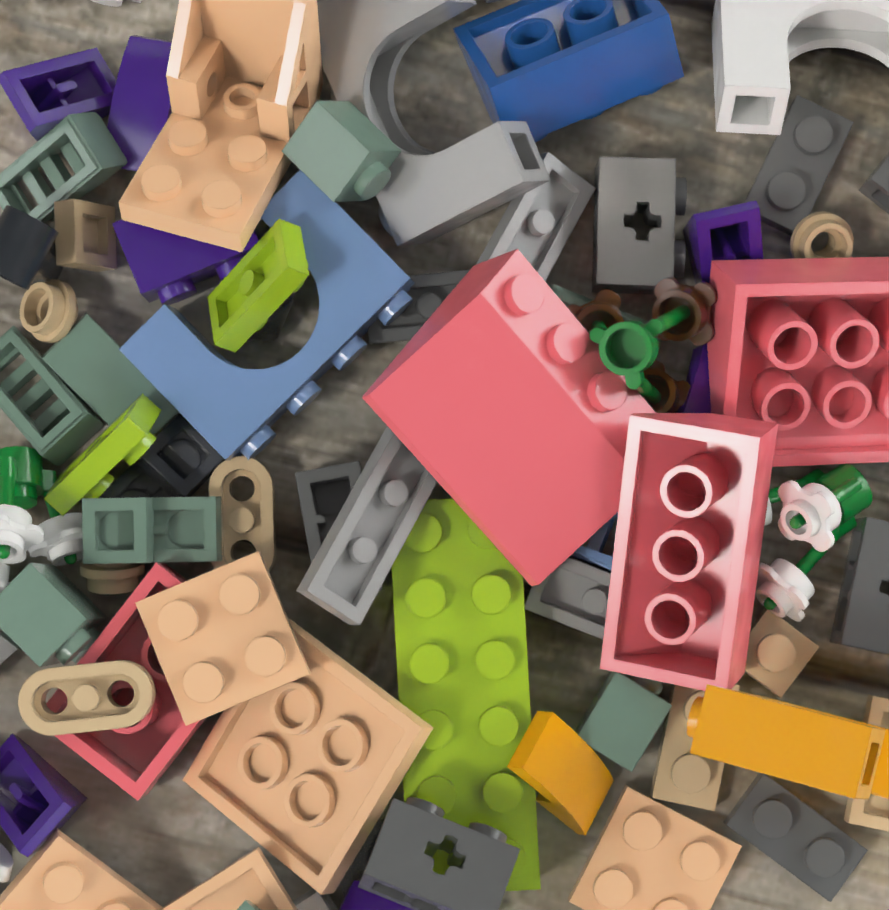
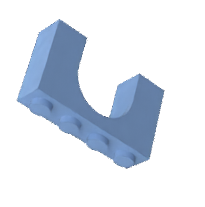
[119,170,415,460]

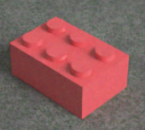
[46,563,206,801]

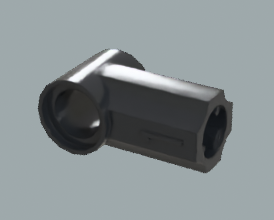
[0,205,63,290]

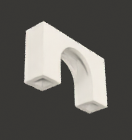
[711,0,889,135]

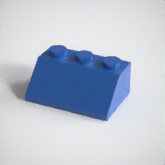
[453,0,684,142]

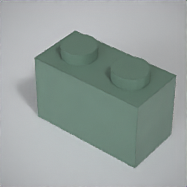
[0,563,107,667]

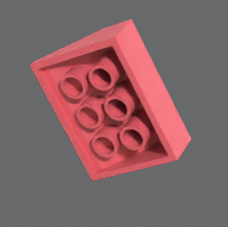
[362,249,656,586]
[707,257,889,467]

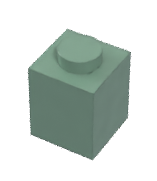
[282,100,401,202]
[574,671,672,772]

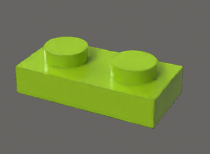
[207,218,309,353]
[44,393,162,516]

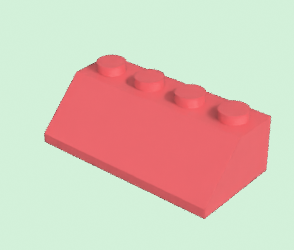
[600,413,778,691]

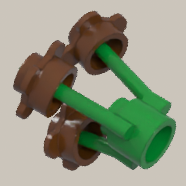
[566,277,717,413]

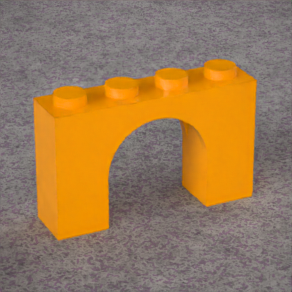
[687,684,889,800]

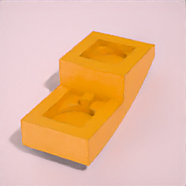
[507,711,614,835]

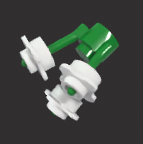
[0,446,83,593]
[755,464,872,622]

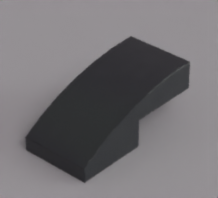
[99,414,225,498]

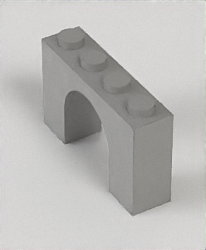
[317,0,551,246]

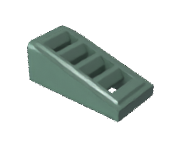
[0,112,127,223]
[0,325,103,466]

